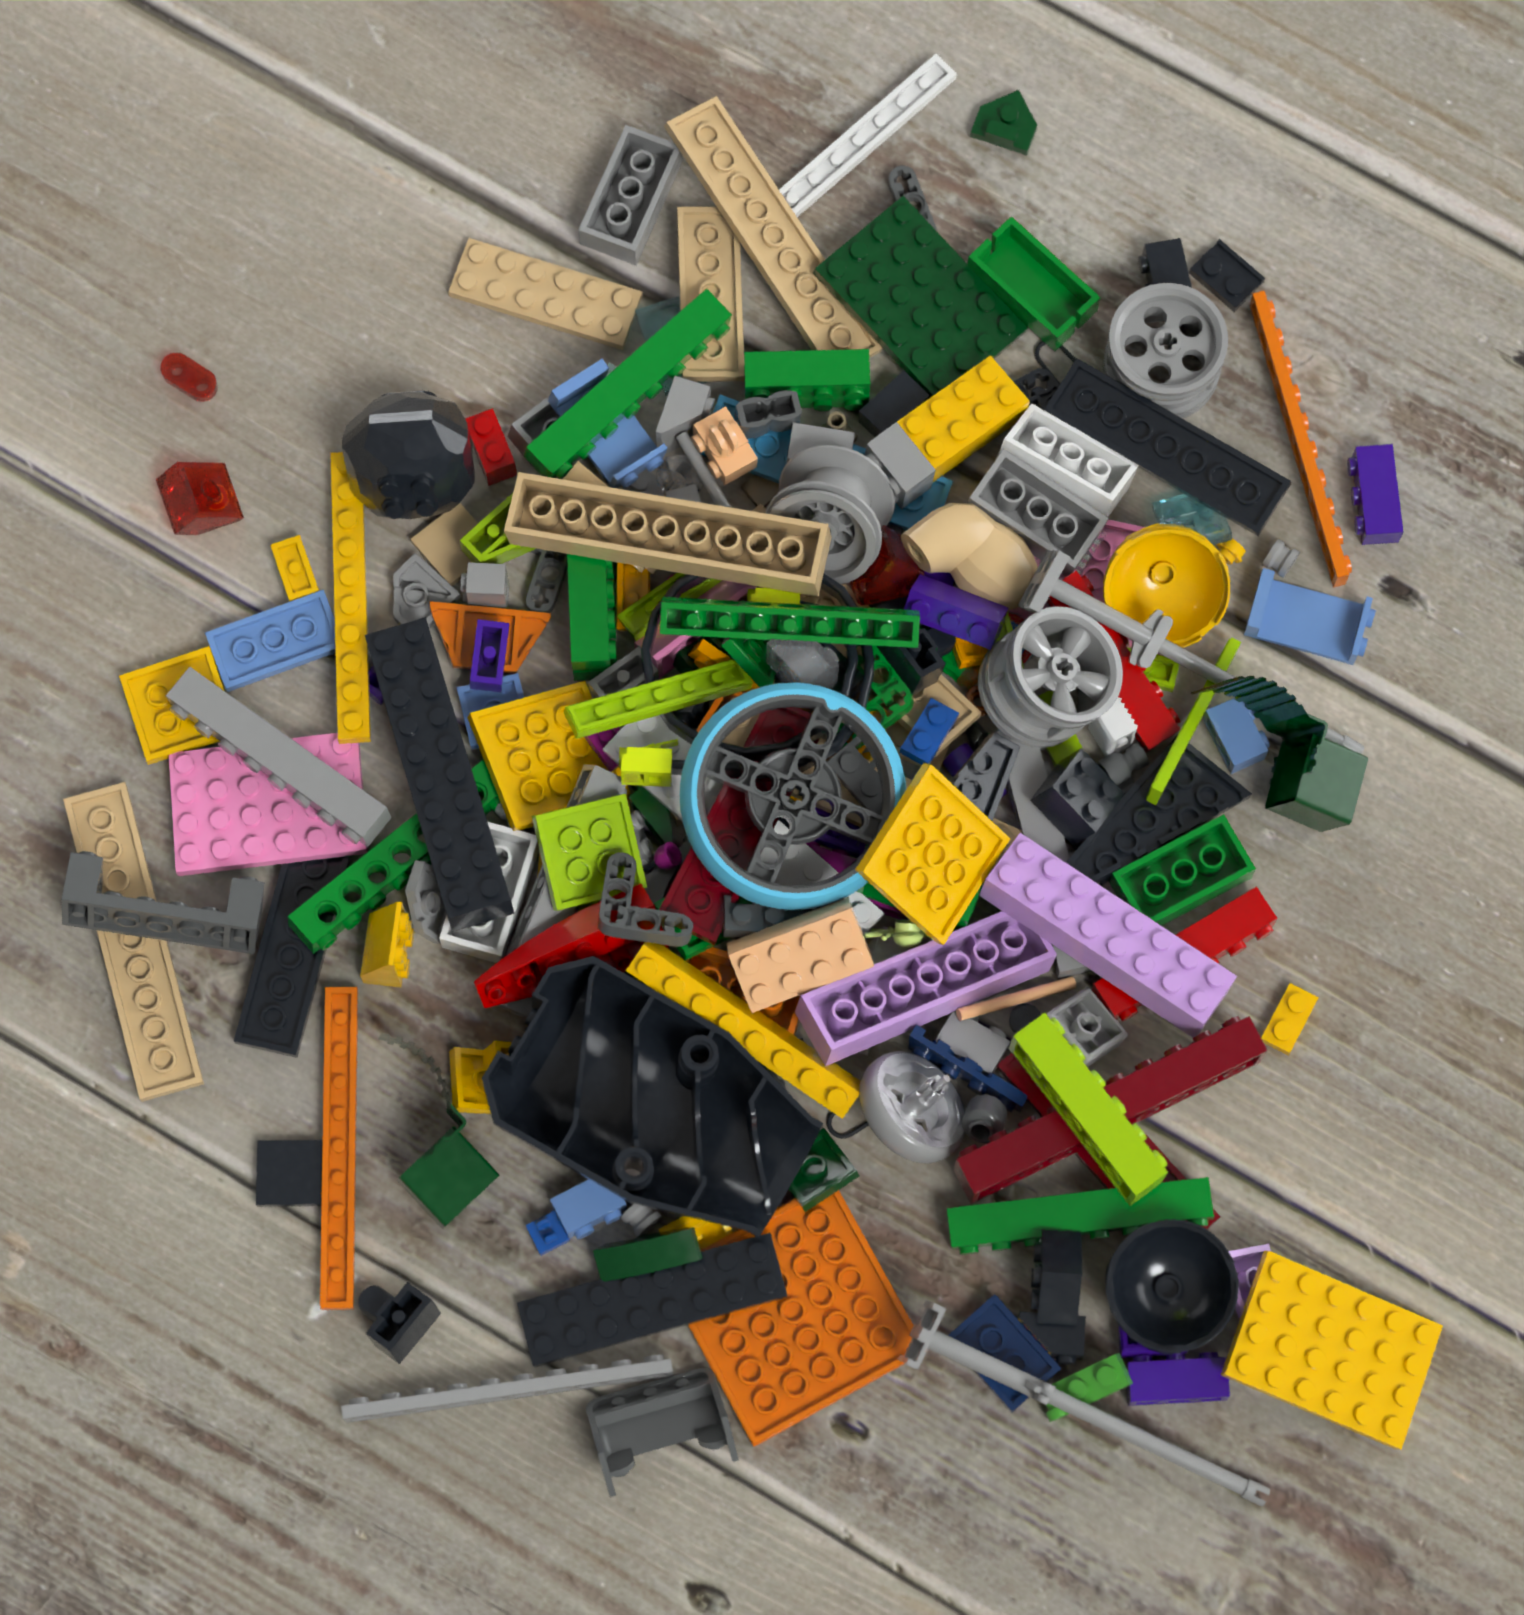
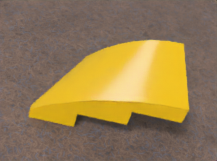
[449,1041,512,1114]

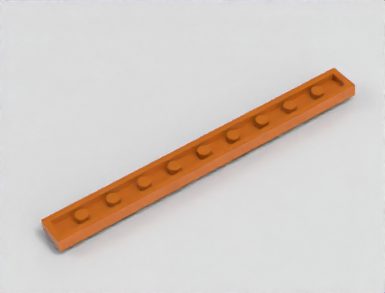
[1249,290,1352,587]
[320,987,359,1310]

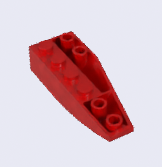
[474,883,671,1008]

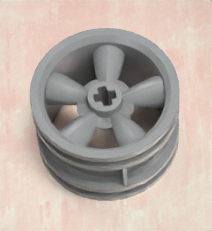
[978,607,1123,748]

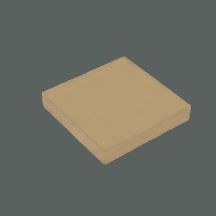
[410,503,478,586]

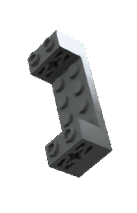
[61,851,265,954]

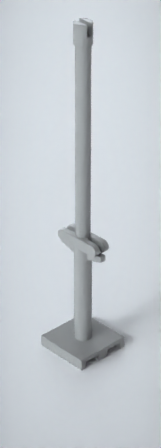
[1018,550,1364,754]
[898,1300,1270,1507]

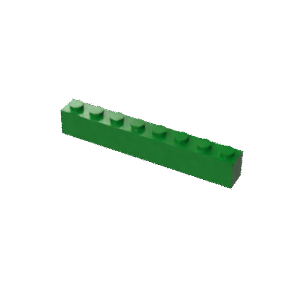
[524,288,732,479]
[947,1177,1214,1255]

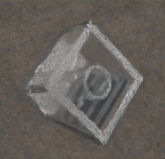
[766,639,839,689]

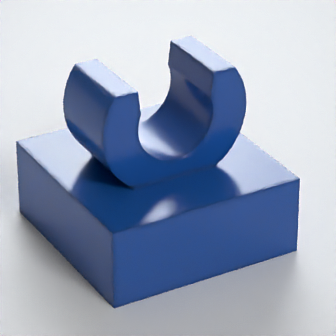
[525,1210,570,1256]

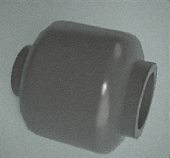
[962,1095,1007,1143]

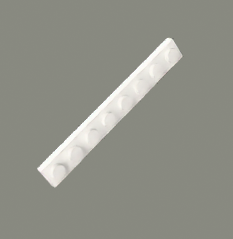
[779,54,957,217]

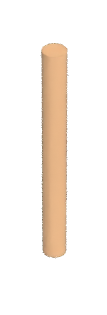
[956,976,1076,1021]

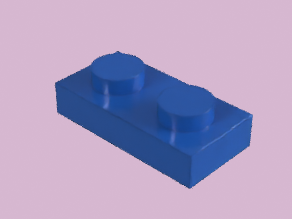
[899,698,959,765]

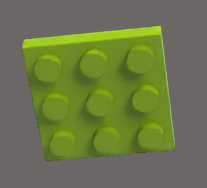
[532,794,647,911]

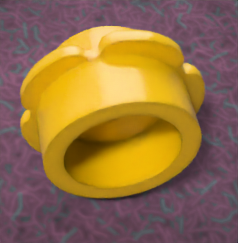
[1217,536,1246,565]

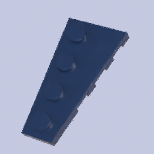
[908,1024,1028,1112]

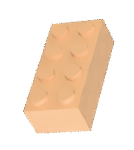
[726,897,874,1013]

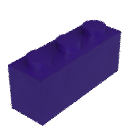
[1347,444,1404,545]
[904,574,1008,650]
[1125,1352,1230,1406]

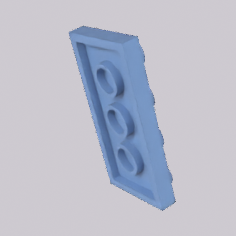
[205,589,336,692]

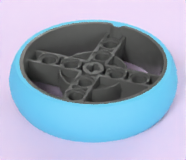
[679,683,906,910]

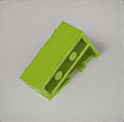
[460,493,536,564]

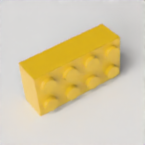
[897,355,1030,483]

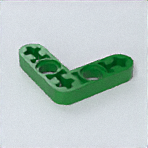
[835,645,914,750]

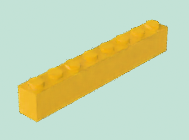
[626,942,861,1119]

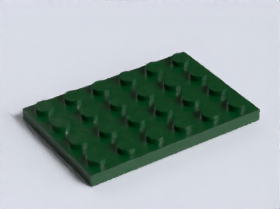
[813,196,1028,398]

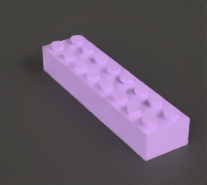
[979,833,1237,1038]
[795,911,1057,1066]

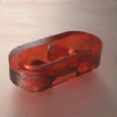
[160,352,218,402]

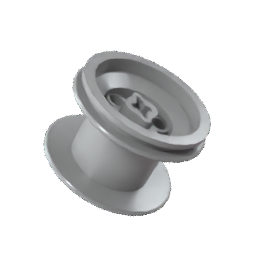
[766,445,895,584]

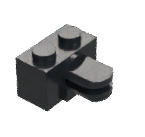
[877,627,956,695]
[358,1282,441,1365]

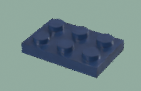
[948,1294,1061,1413]

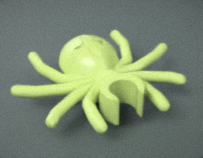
[864,920,934,948]

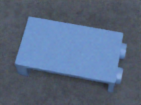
[548,359,668,488]
[1244,568,1376,665]

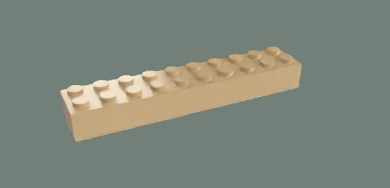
[504,472,832,597]

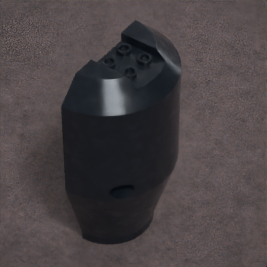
[482,956,823,1238]

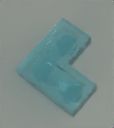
[1152,494,1232,545]

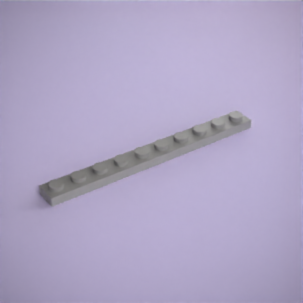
[341,1355,673,1423]

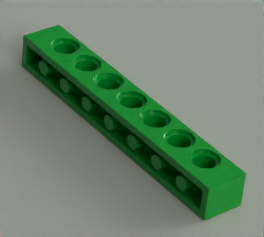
[660,597,920,648]
[288,759,500,954]

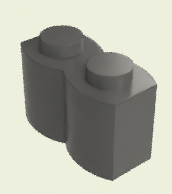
[734,390,802,439]

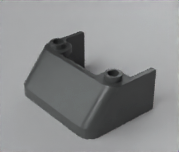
[586,1368,739,1497]

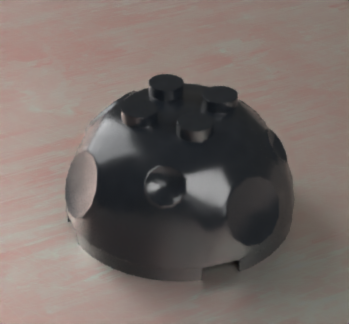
[1105,1219,1239,1354]

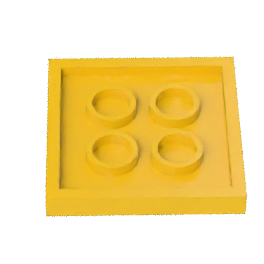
[119,646,224,765]

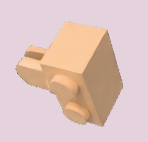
[691,407,758,485]

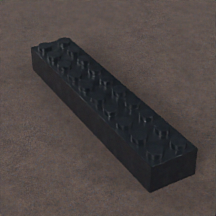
[365,617,515,932]

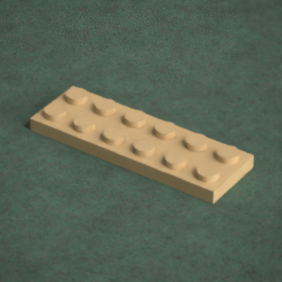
[677,207,745,382]
[448,238,643,350]

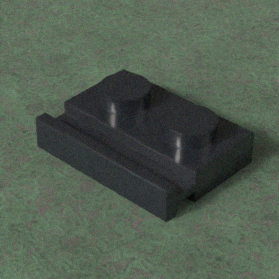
[1189,239,1265,312]

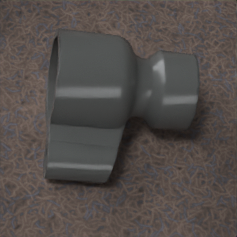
[1096,743,1149,800]

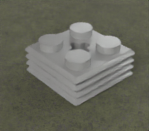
[1047,987,1128,1067]

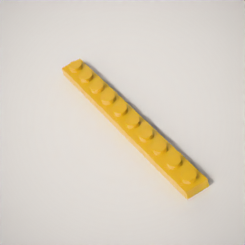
[331,452,371,744]

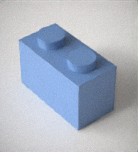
[1203,698,1270,774]
[550,1179,627,1240]

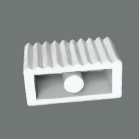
[1088,697,1138,757]

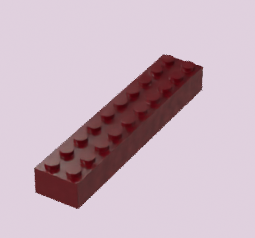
[953,1016,1268,1204]

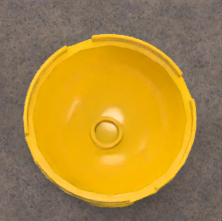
[1103,523,1231,648]

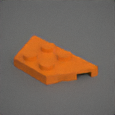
[429,601,551,674]

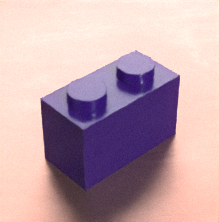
[470,619,509,693]

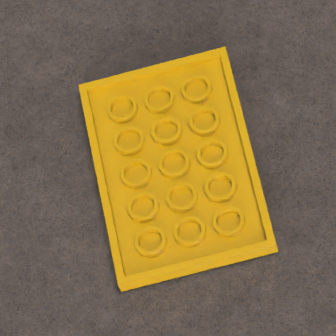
[1221,1250,1443,1450]

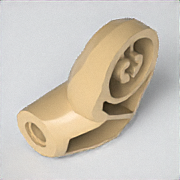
[901,503,1038,610]

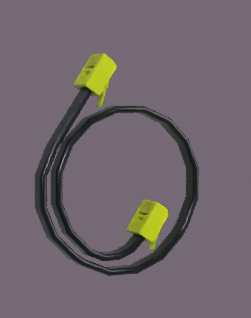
[619,573,874,787]

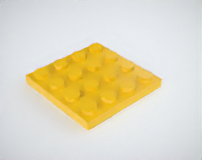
[467,680,631,831]
[855,763,1010,945]

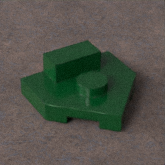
[970,90,1038,156]

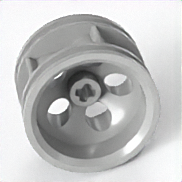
[1103,283,1228,419]

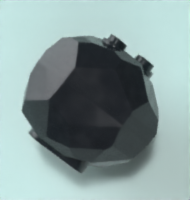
[342,391,475,519]

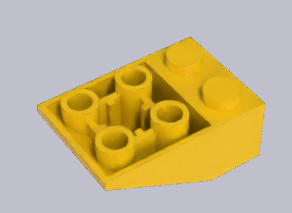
[360,902,414,988]

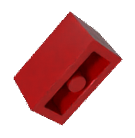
[465,408,517,486]

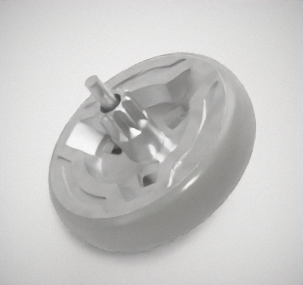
[859,1051,965,1164]

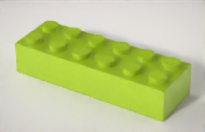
[1009,1013,1168,1206]

